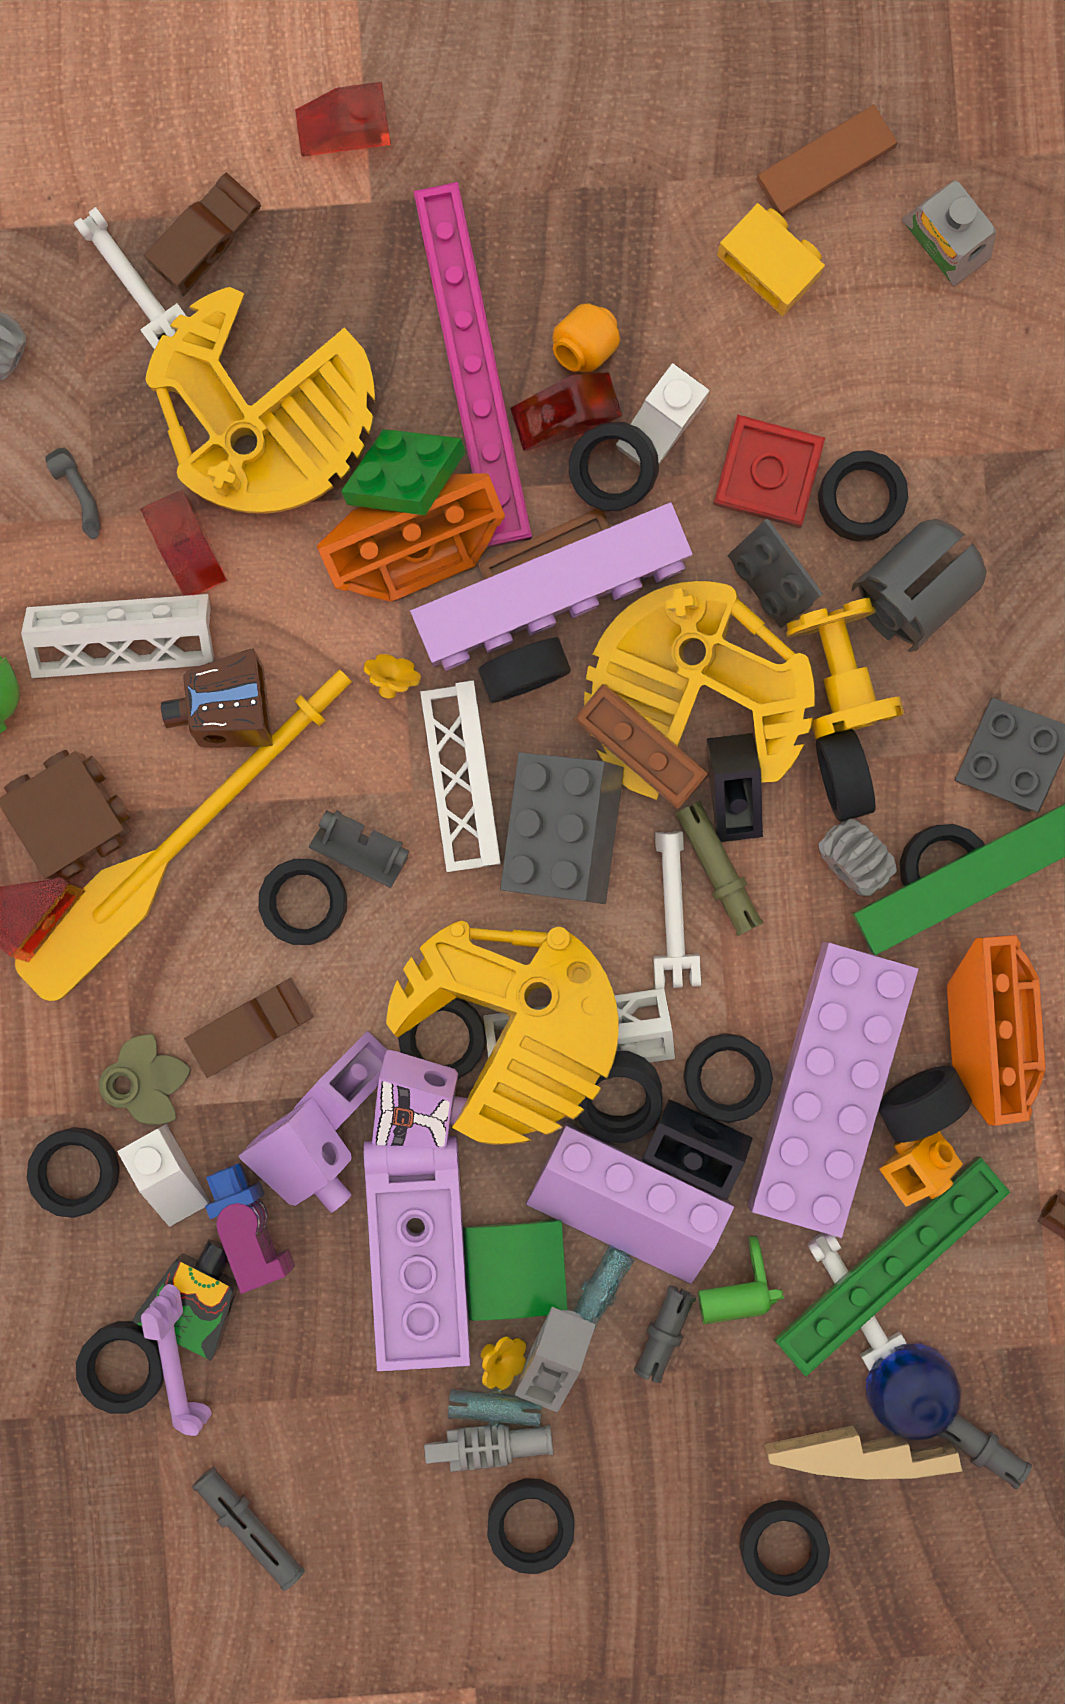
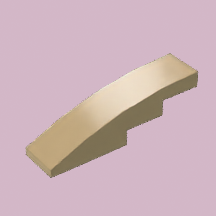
[764,1426,962,1480]

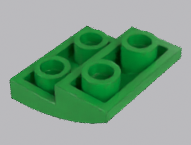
[463,1219,568,1321]

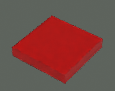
[713,414,825,528]

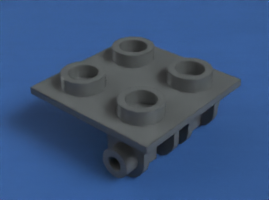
[728,518,823,628]
[955,697,1065,813]

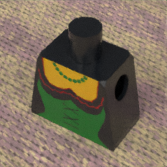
[132,1239,238,1361]

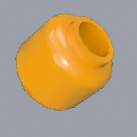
[552,303,620,373]

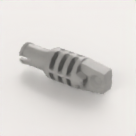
[424,1424,553,1472]

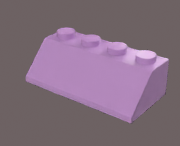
[526,1121,734,1284]

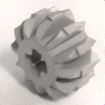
[818,818,897,896]

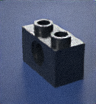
[642,1099,753,1200]

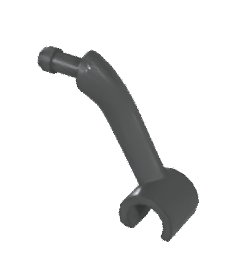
[45,448,100,539]

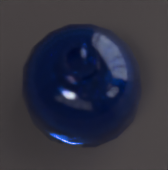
[865,1343,962,1441]

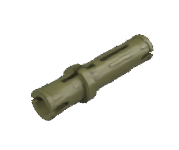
[675,801,764,936]

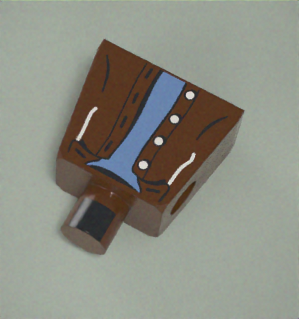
[161,648,273,748]

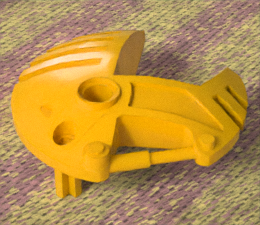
[145,287,375,514]
[584,581,815,800]
[386,921,619,1145]

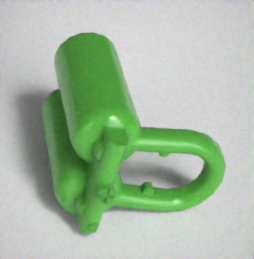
[698,1235,784,1325]

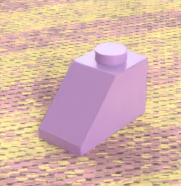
[294,1031,386,1130]

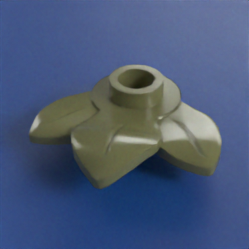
[99,1034,191,1125]

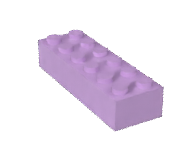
[410,502,693,671]
[747,942,919,1238]

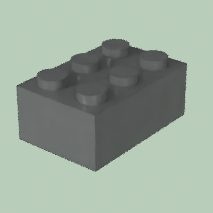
[500,752,624,904]

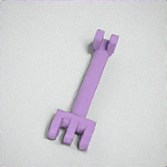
[141,1284,212,1436]

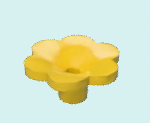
[363,654,421,699]
[481,1336,526,1390]

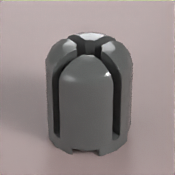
[852,519,987,652]

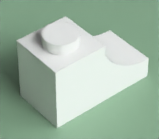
[615,363,710,466]

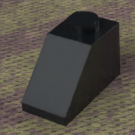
[707,733,763,842]

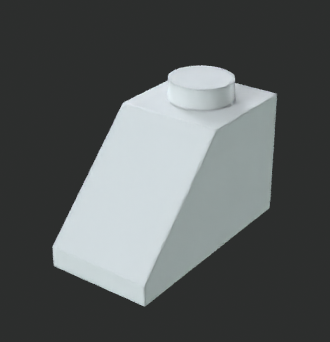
[117,1124,210,1227]

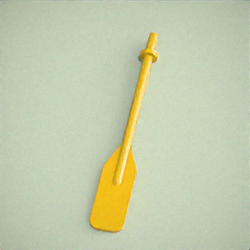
[15,669,352,1001]

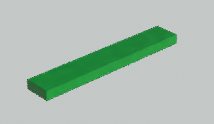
[851,803,1065,955]
[773,1157,1011,1377]

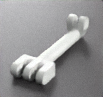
[74,207,186,350]
[653,831,701,989]
[807,1233,917,1384]

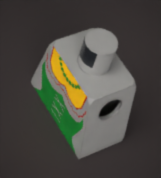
[901,180,996,287]

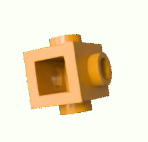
[879,1131,963,1206]

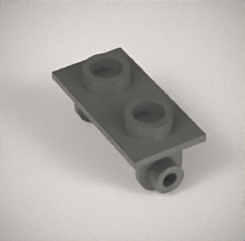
[308,810,409,888]

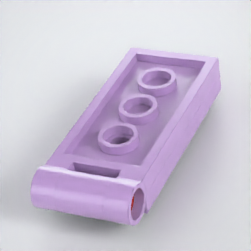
[364,1136,471,1371]

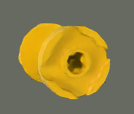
[786,598,905,739]

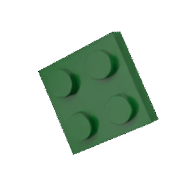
[341,429,466,515]

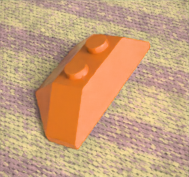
[317,473,505,602]
[947,935,1046,1126]

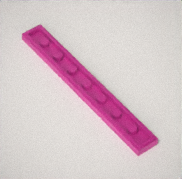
[413,182,532,548]

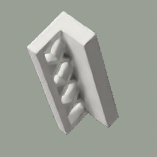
[21,594,214,678]
[420,680,501,872]
[483,988,675,1063]

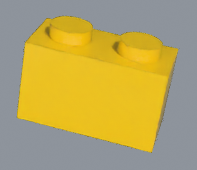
[717,203,825,317]

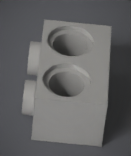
[515,1307,596,1412]

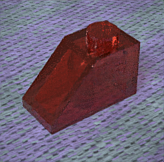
[295,82,391,157]
[510,372,622,451]
[140,489,228,596]
[0,878,85,963]

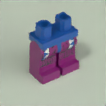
[205,1163,295,1294]

